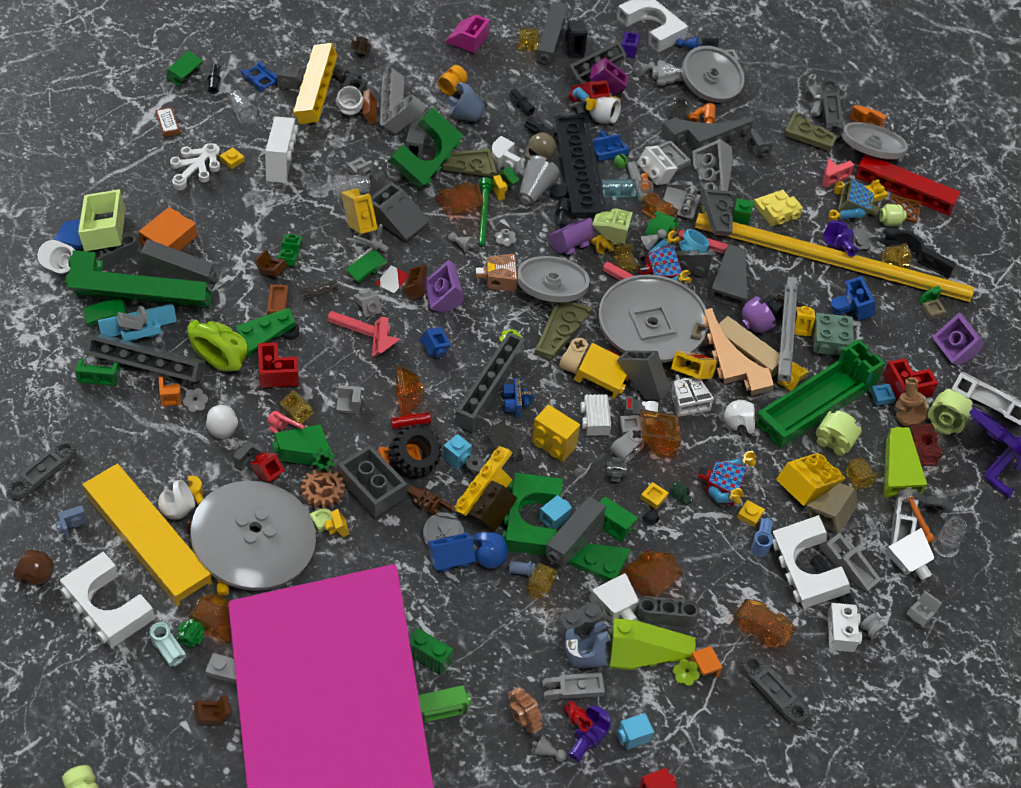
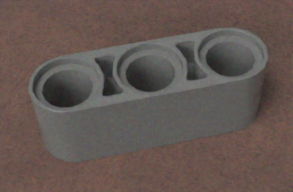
[87,233,138,270]
[636,596,700,627]

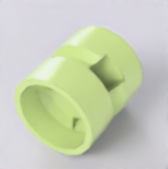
[62,765,98,788]

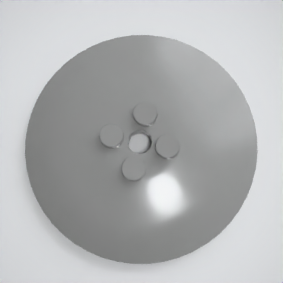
[598,275,708,362]
[190,481,316,590]

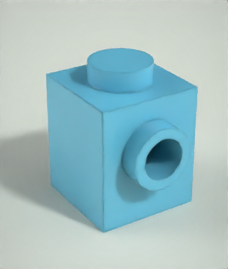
[443,434,472,470]
[539,495,572,529]
[617,713,654,750]

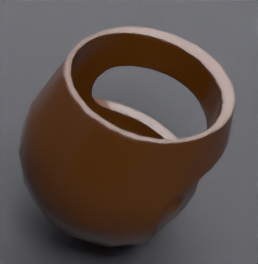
[13,549,54,586]

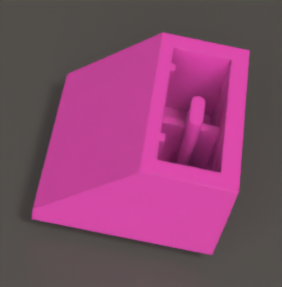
[446,15,490,53]

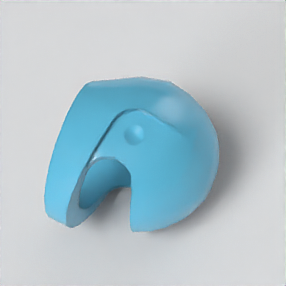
[678,229,709,253]

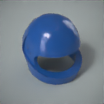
[473,532,508,569]

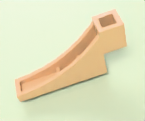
[702,308,774,396]

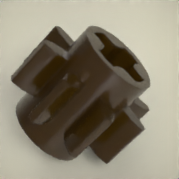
[351,37,371,56]

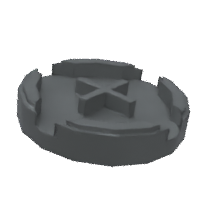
[423,512,464,547]

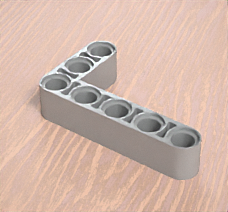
[380,67,426,134]

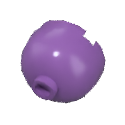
[741,296,776,334]

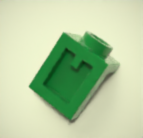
[496,166,519,189]

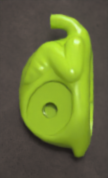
[187,319,248,372]

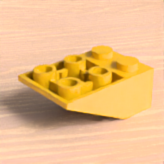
[776,453,846,506]

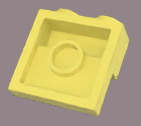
[754,190,803,227]

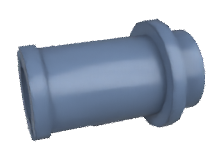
[509,560,536,578]

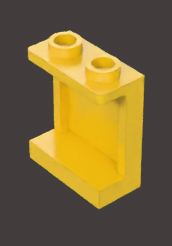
[341,188,378,234]
[573,343,629,399]

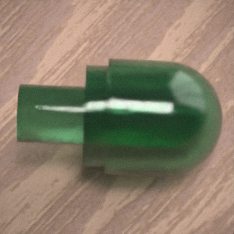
[670,481,693,505]

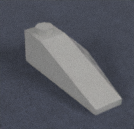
[692,139,733,191]

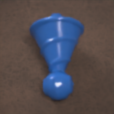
[676,36,701,49]

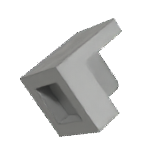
[336,385,362,414]

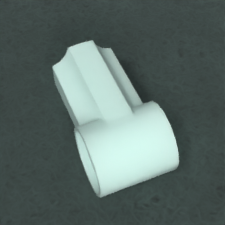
[150,622,186,667]

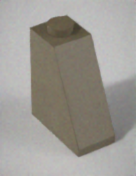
[807,483,858,533]

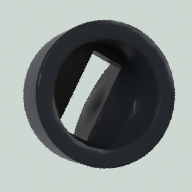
[642,509,659,526]

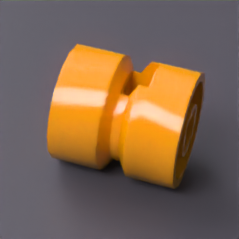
[437,65,468,96]

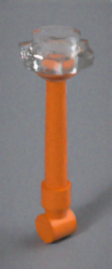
[638,172,654,195]
[898,487,935,543]

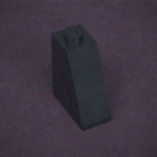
[566,20,588,58]

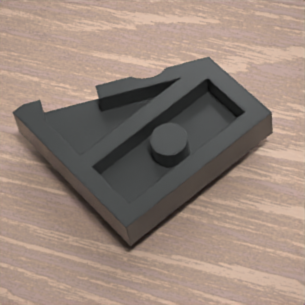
[676,250,714,279]

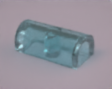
[601,179,636,197]

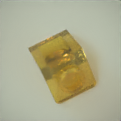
[613,243,637,272]

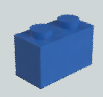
[428,532,476,571]

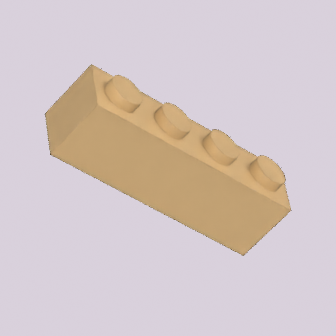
[719,316,780,378]

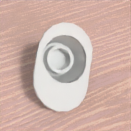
[37,240,75,274]

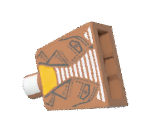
[475,254,518,292]

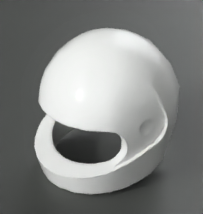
[336,86,364,116]
[590,97,621,124]
[724,400,755,434]
[206,405,238,439]
[158,480,195,520]

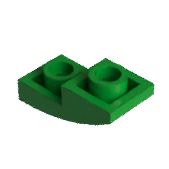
[277,234,303,266]
[346,250,388,284]
[83,299,127,327]

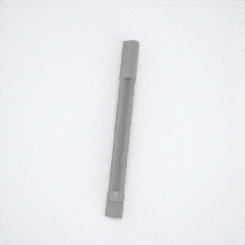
[778,277,798,382]

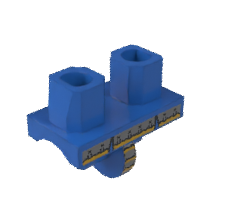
[503,378,534,417]

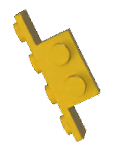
[454,446,512,516]

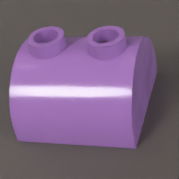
[546,218,595,255]
[426,260,464,312]
[932,313,984,365]

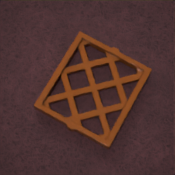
[889,194,922,224]

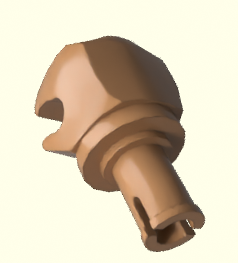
[895,378,927,427]

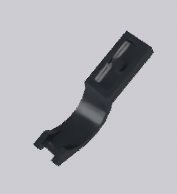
[879,228,957,279]

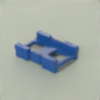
[241,61,277,92]

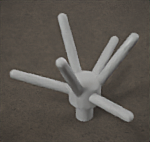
[346,224,388,262]

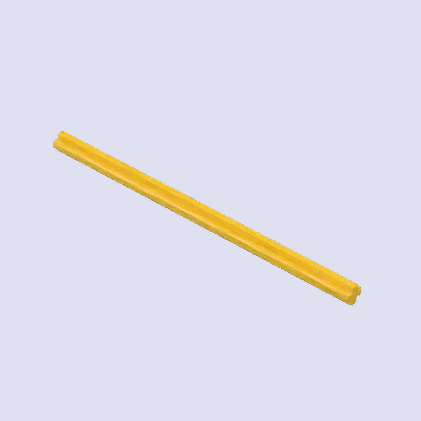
[695,213,974,302]

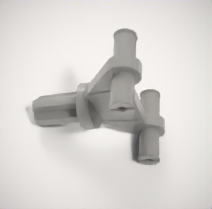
[806,74,847,117]

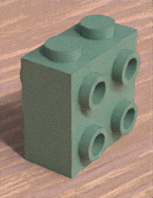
[813,313,854,356]

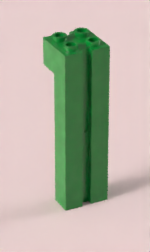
[66,250,212,308]
[755,339,885,449]

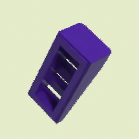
[621,31,641,58]

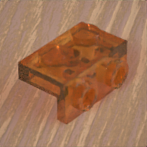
[641,192,679,219]

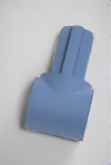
[751,518,773,557]

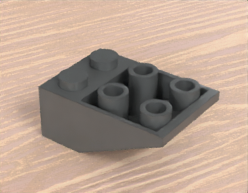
[371,182,430,241]

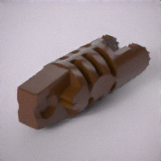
[407,485,456,515]

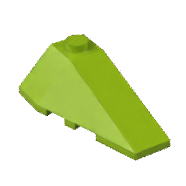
[609,618,696,670]

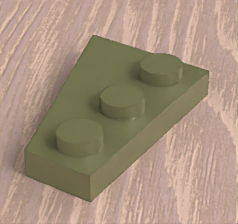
[784,111,837,152]
[441,149,497,177]

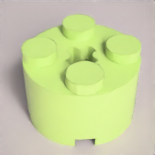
[928,389,973,435]
[816,410,862,456]

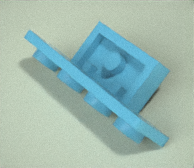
[98,304,177,342]

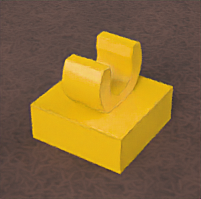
[865,180,888,202]
[324,509,350,537]

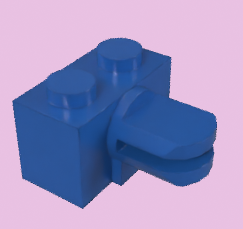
[831,276,876,321]

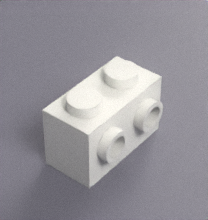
[637,146,678,185]
[827,603,862,652]

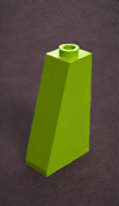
[883,427,927,497]

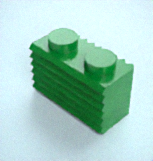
[409,628,454,676]

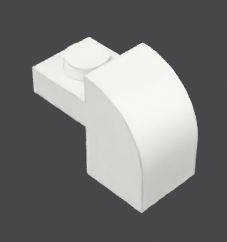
[491,136,521,174]

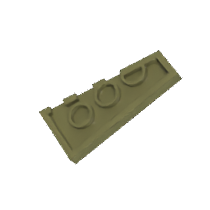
[535,301,593,360]

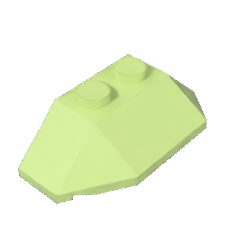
[592,208,633,245]

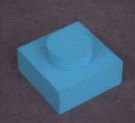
[870,384,896,405]

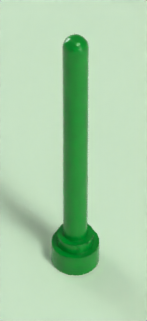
[478,178,493,247]

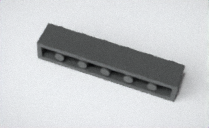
[455,332,525,432]
[85,333,206,382]

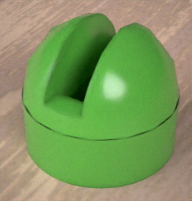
[614,154,628,169]

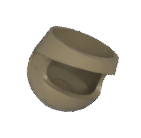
[525,132,556,162]

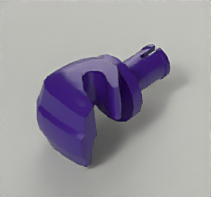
[823,220,858,257]
[568,705,611,762]

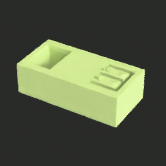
[78,189,126,251]

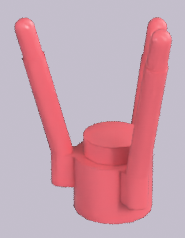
[267,411,305,433]

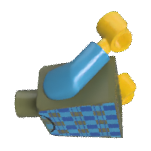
[829,178,879,222]

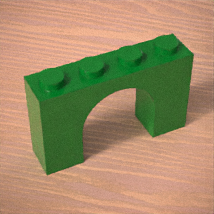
[387,107,463,189]
[502,473,563,556]

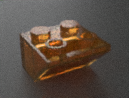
[435,182,484,215]
[620,550,683,597]

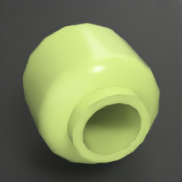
[879,204,906,227]

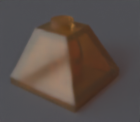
[395,366,425,416]
[640,409,681,458]
[189,593,232,644]

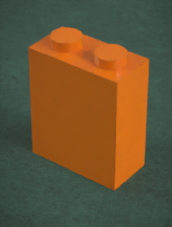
[138,207,197,251]

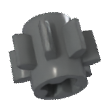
[605,457,627,482]

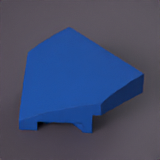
[593,130,629,161]
[54,219,84,249]

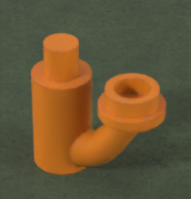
[687,103,716,123]

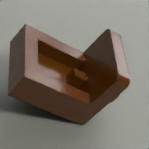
[254,250,287,277]
[194,695,231,725]

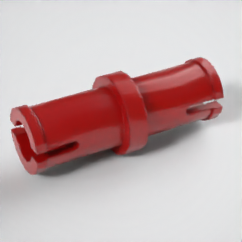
[391,411,431,430]
[564,701,593,732]

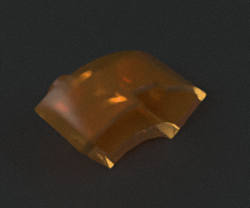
[733,599,797,648]

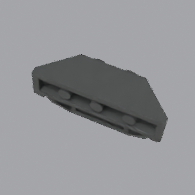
[569,41,626,84]

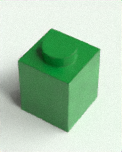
[733,198,754,226]

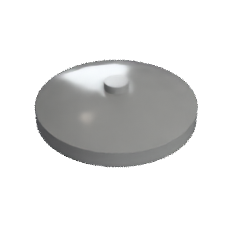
[682,46,745,103]
[842,122,908,159]
[517,256,590,302]

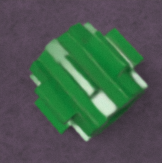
[312,447,336,472]
[177,619,205,648]

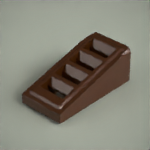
[403,264,427,300]

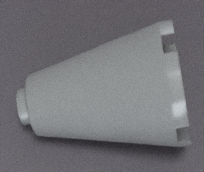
[518,155,560,205]

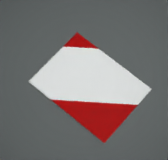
[375,265,408,293]

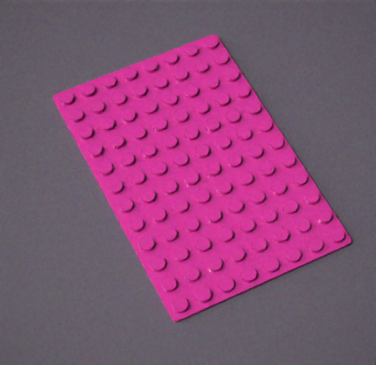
[229,564,434,788]

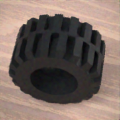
[388,424,442,479]

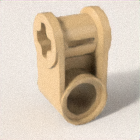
[559,338,588,374]

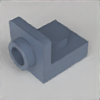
[56,505,87,539]

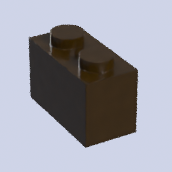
[469,481,518,531]

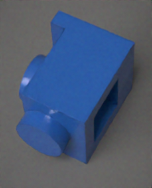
[419,327,451,358]

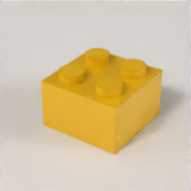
[531,404,580,462]

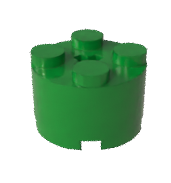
[645,211,681,247]

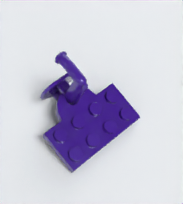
[969,407,1021,499]

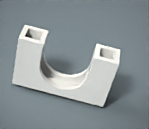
[617,0,688,53]
[951,372,1021,425]
[772,515,850,609]
[60,552,155,648]

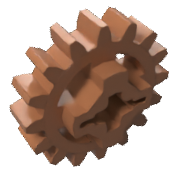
[301,468,345,509]
[508,687,543,735]

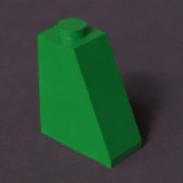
[271,424,332,467]

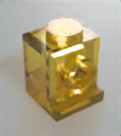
[518,28,542,51]
[882,243,912,268]
[280,390,314,424]
[845,457,878,491]
[527,563,557,599]

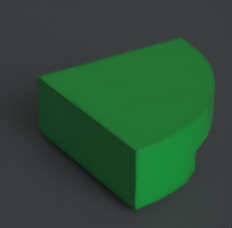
[918,286,942,305]

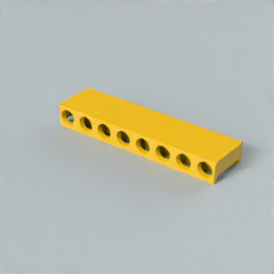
[82,463,212,606]

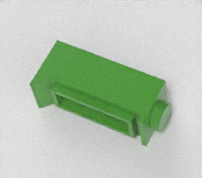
[419,685,472,723]

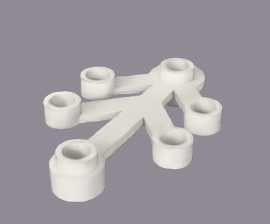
[170,143,220,190]

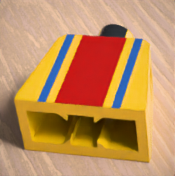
[671,351,717,379]

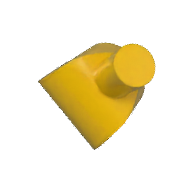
[589,235,614,254]
[187,476,204,506]

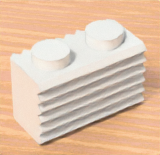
[580,394,611,436]

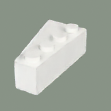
[265,117,298,183]

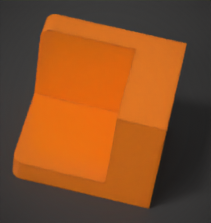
[159,377,181,406]
[689,646,723,678]

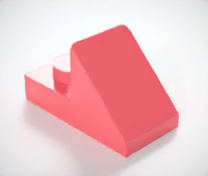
[822,158,854,188]
[372,316,400,358]

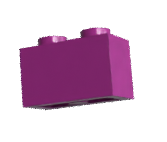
[590,58,628,96]

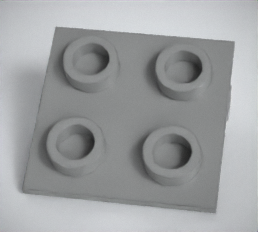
[659,186,701,220]

